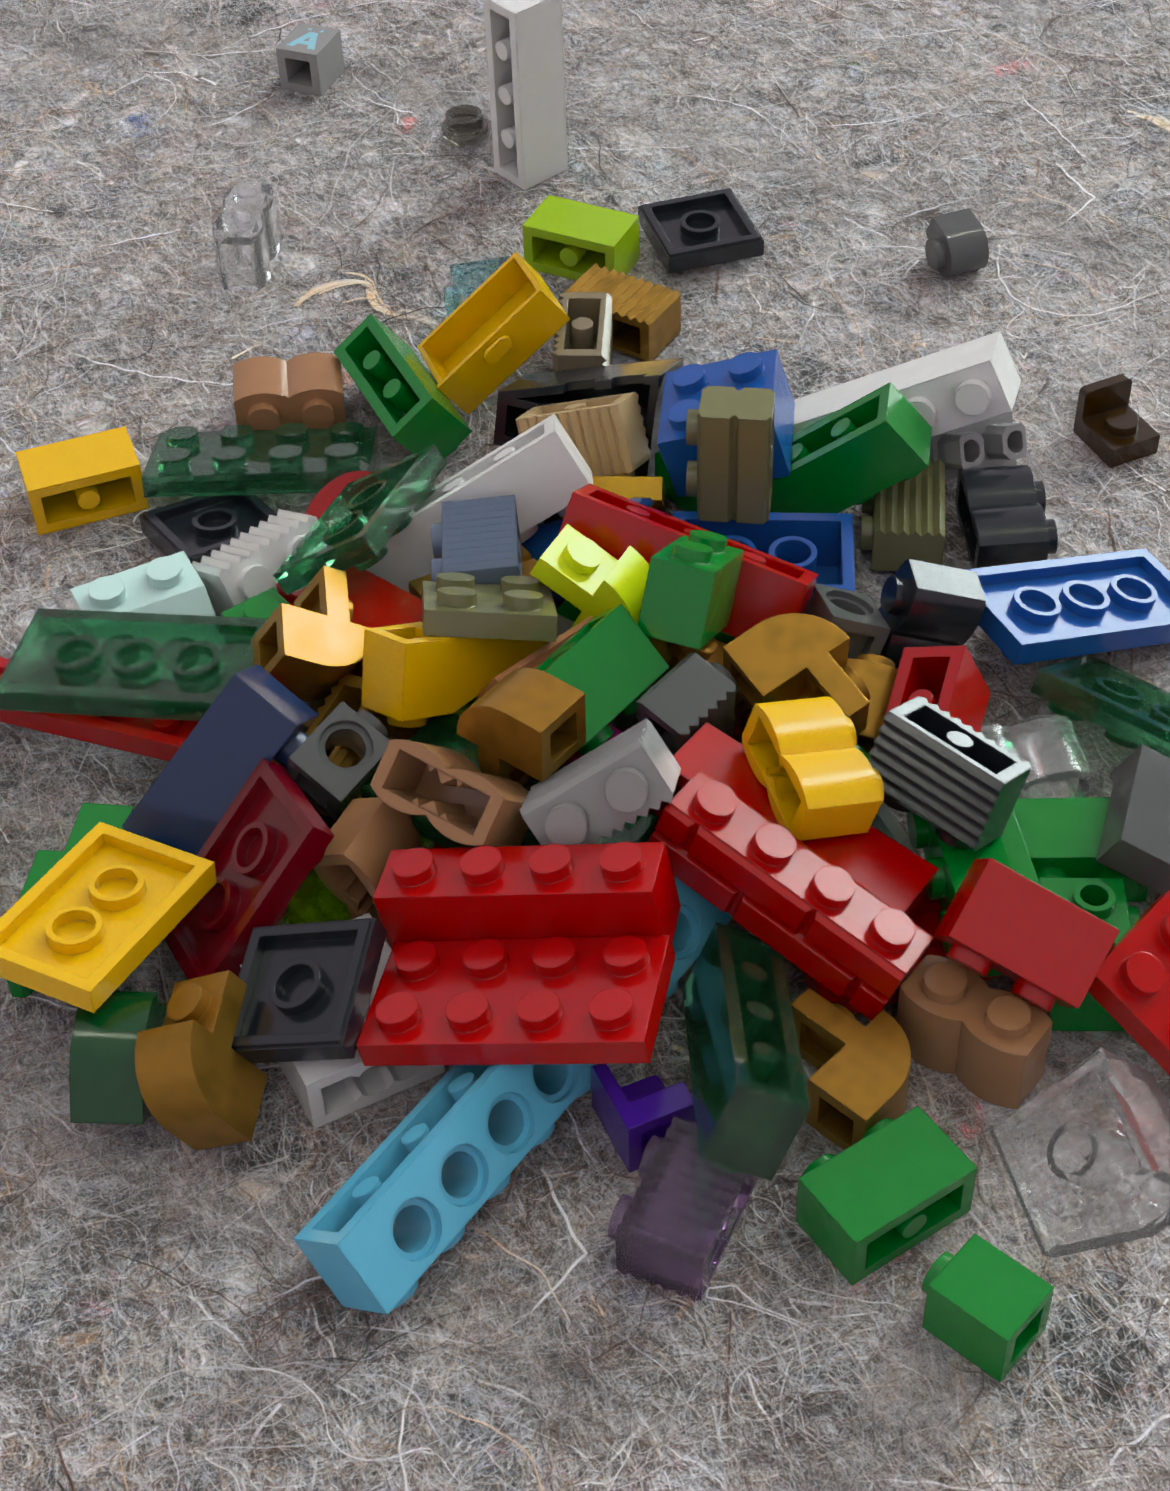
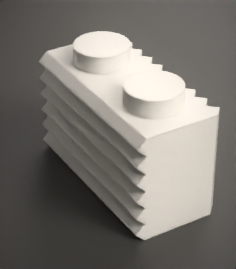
[192,509,334,616]

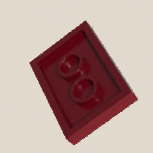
[164,758,334,979]

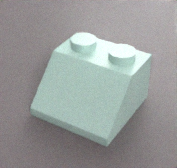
[70,551,236,696]

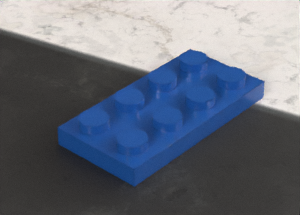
[965,548,1170,665]

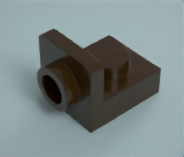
[1073,373,1160,468]

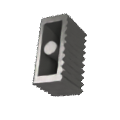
[636,652,738,755]

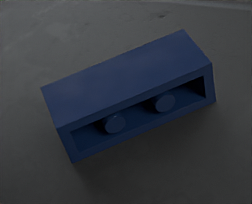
[122,664,319,855]

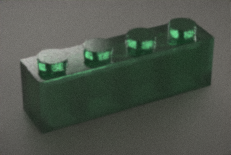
[682,922,810,1181]

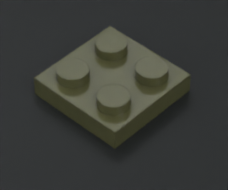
[421,572,558,642]

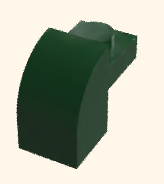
[69,991,167,1124]

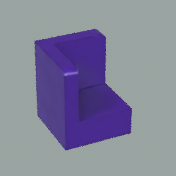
[591,1064,696,1173]

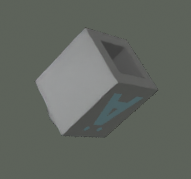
[276,23,345,96]

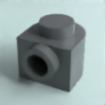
[925,208,989,277]

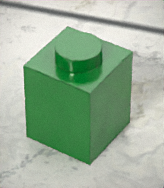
[921,1233,1054,1383]

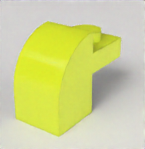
[530,524,649,629]

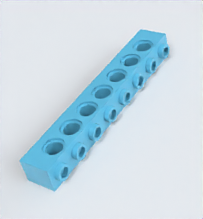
[294,876,732,1315]

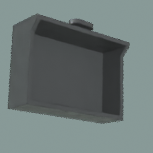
[1096,744,1170,895]

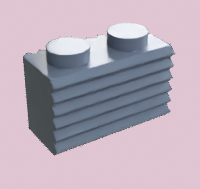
[431,495,522,584]

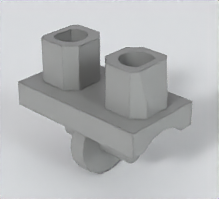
[929,411,1027,480]

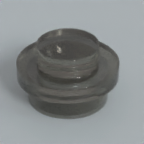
[442,105,488,147]

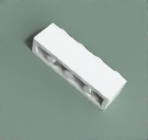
[483,0,568,190]
[793,331,1021,437]
[351,414,593,593]

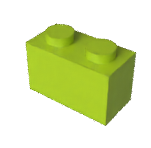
[522,195,640,280]

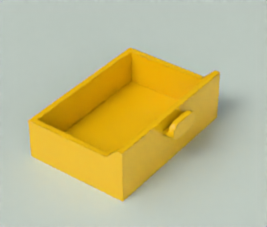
[417,252,570,415]

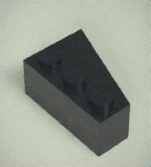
[493,358,684,477]

